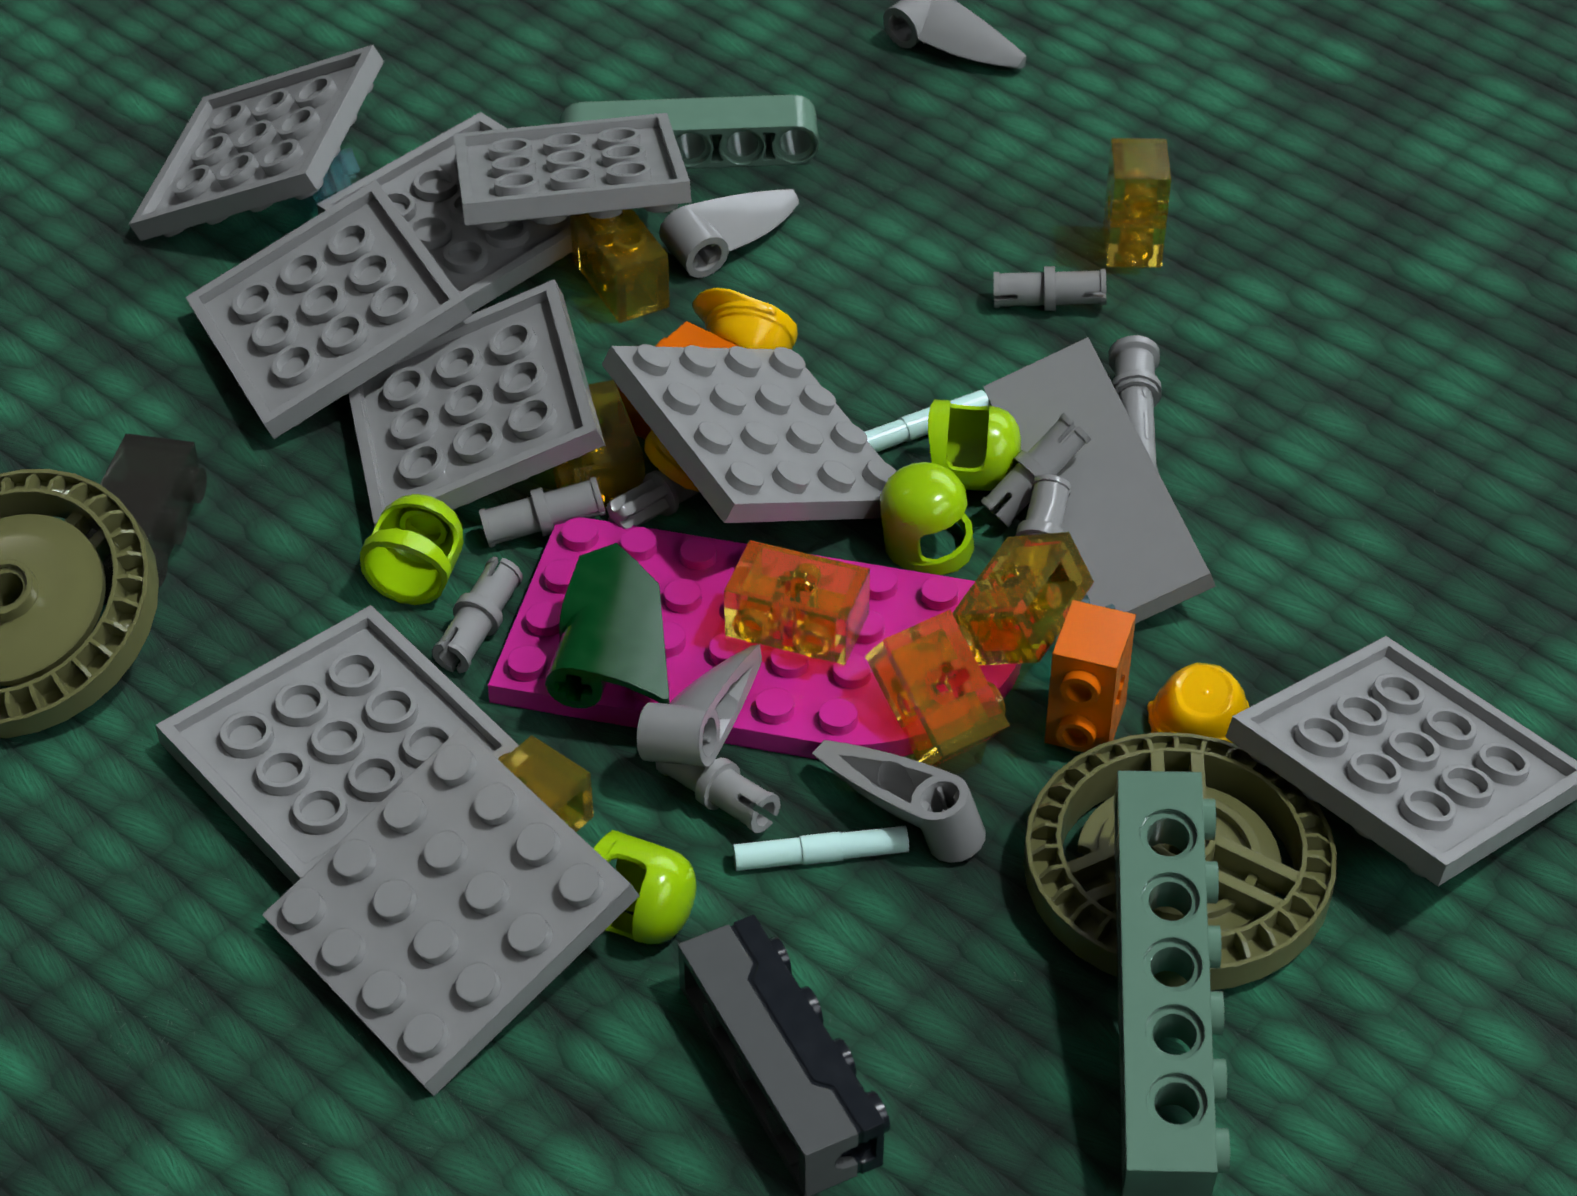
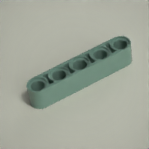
[559,95,819,169]

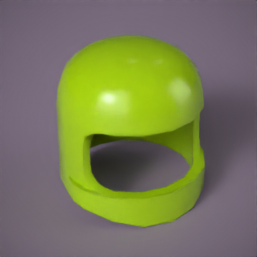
[928,399,1021,491]
[880,462,974,575]
[360,494,464,605]
[593,830,697,945]

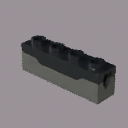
[678,914,890,1196]

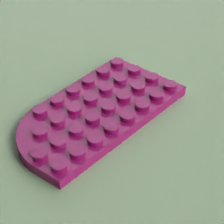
[488,517,1037,760]

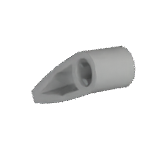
[883,0,1026,69]
[659,189,799,278]
[637,644,762,767]
[812,740,986,863]

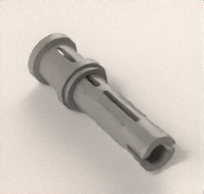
[1108,335,1162,471]

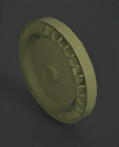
[0,469,159,738]
[1024,732,1337,991]

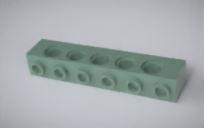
[1114,771,1230,1196]

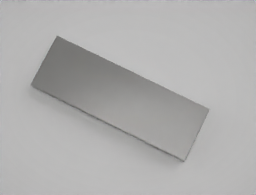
[983,337,1216,624]

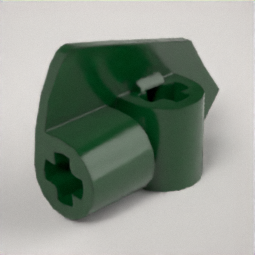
[545,543,670,708]

